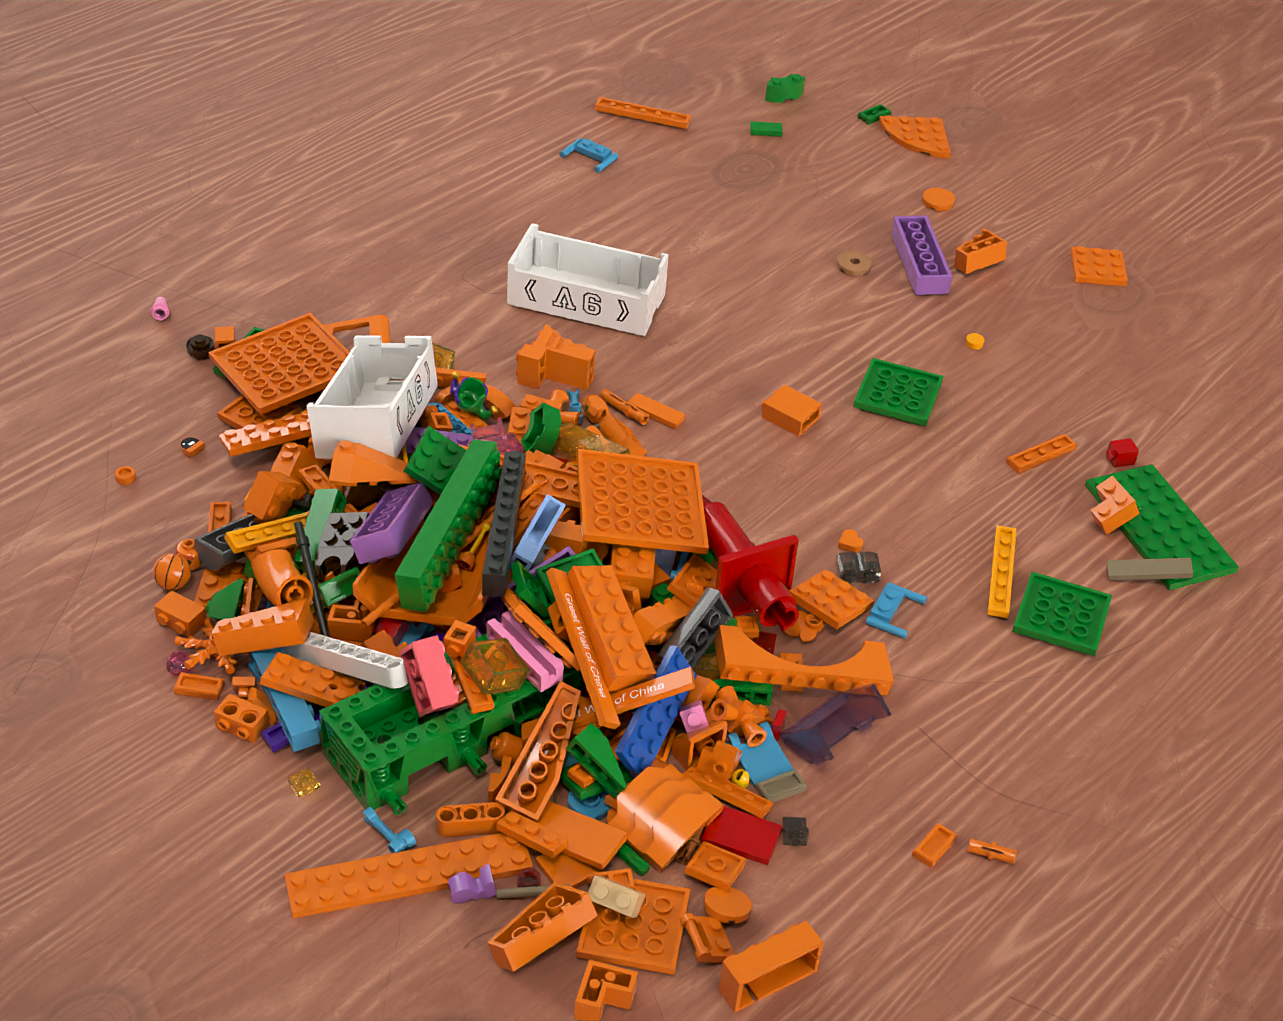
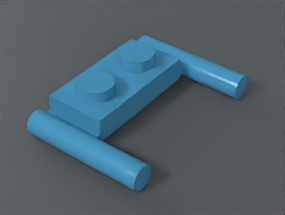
[560,138,618,173]
[866,582,927,639]

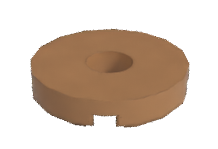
[837,251,872,276]

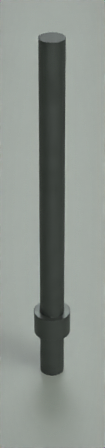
[294,521,331,638]

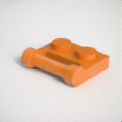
[680,913,735,962]

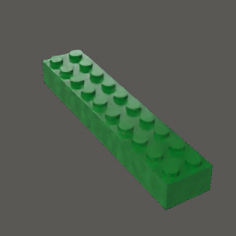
[395,439,502,612]

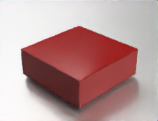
[771,709,787,741]

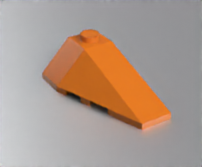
[329,441,417,486]

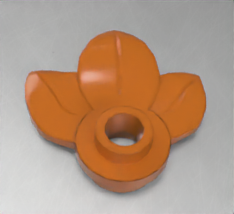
[783,611,824,642]

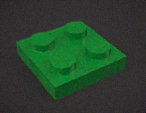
[511,560,549,618]

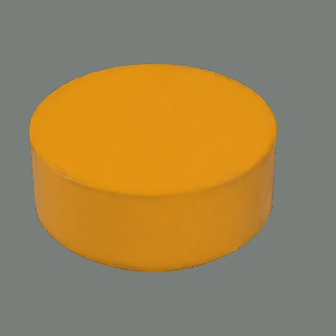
[965,333,984,350]

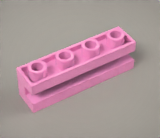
[487,611,564,692]

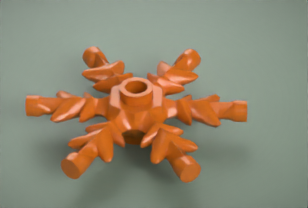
[175,618,250,674]

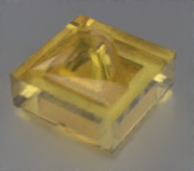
[288,768,320,797]

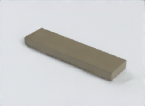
[1107,558,1193,580]

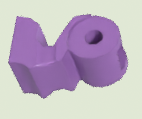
[448,864,496,904]

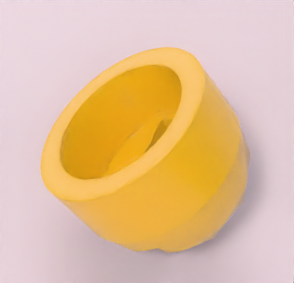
[731,769,750,789]

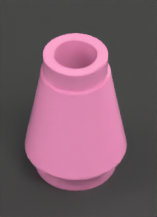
[151,297,169,321]

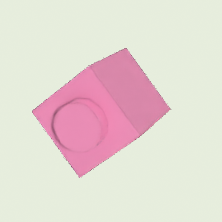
[680,700,709,733]

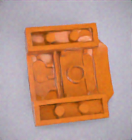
[608,764,724,873]

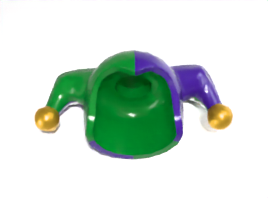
[450,372,498,420]

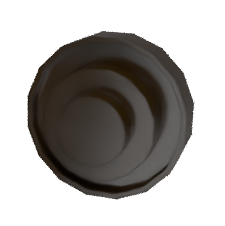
[186,334,215,358]

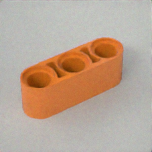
[436,802,505,837]

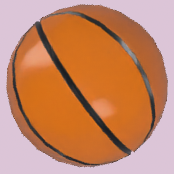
[153,553,191,591]

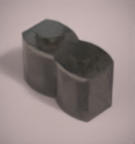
[835,552,881,584]

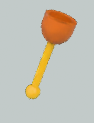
[456,523,490,570]

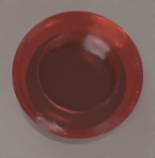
[517,868,541,888]

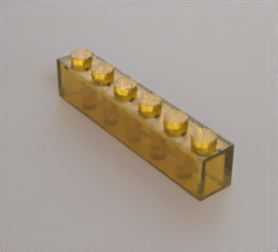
[554,422,630,459]

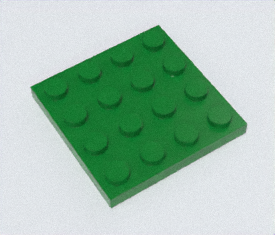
[853,358,944,426]
[1012,571,1112,656]

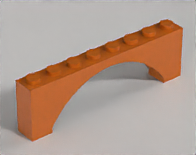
[714,625,894,696]

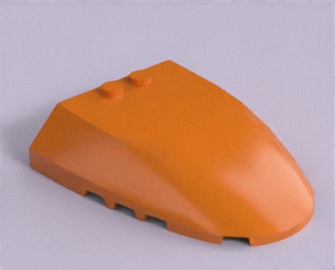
[353,519,491,626]

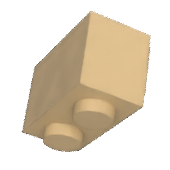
[588,875,646,918]

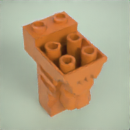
[515,324,596,390]

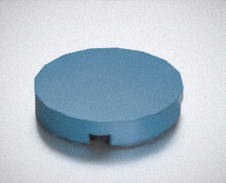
[567,790,611,821]

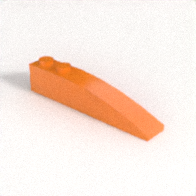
[255,442,324,524]
[495,681,581,822]

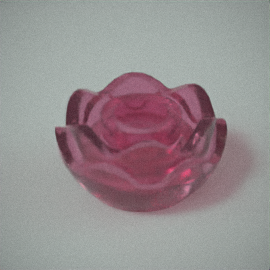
[165,651,194,676]

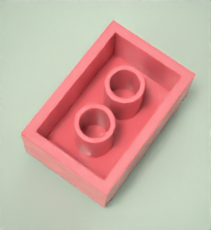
[399,635,459,718]

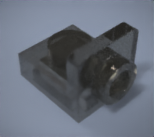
[782,817,809,846]

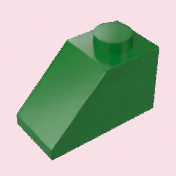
[206,579,247,621]

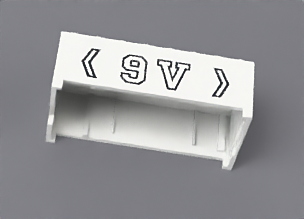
[507,223,669,336]
[307,336,438,460]

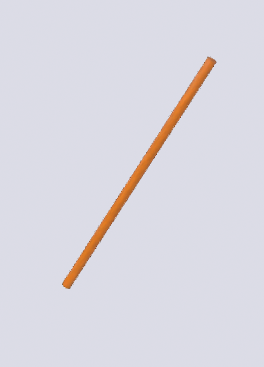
[361,479,541,628]

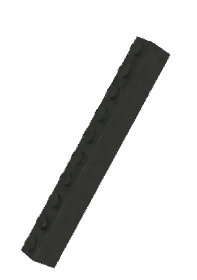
[482,451,526,597]

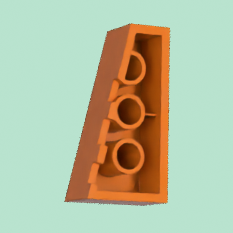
[544,520,590,554]
[633,596,692,645]
[212,598,314,656]
[487,882,597,972]

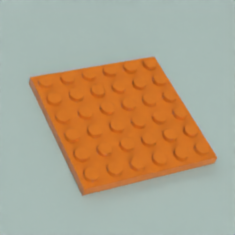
[208,312,350,415]
[576,449,709,554]

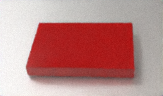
[701,806,783,865]

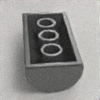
[194,514,258,570]
[655,588,733,669]

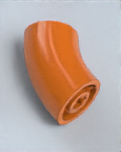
[251,549,314,606]

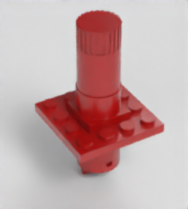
[703,502,799,631]

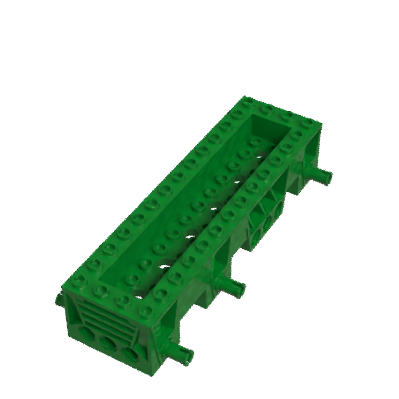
[319,603,587,815]

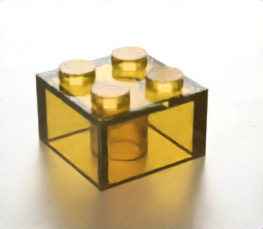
[460,638,530,695]

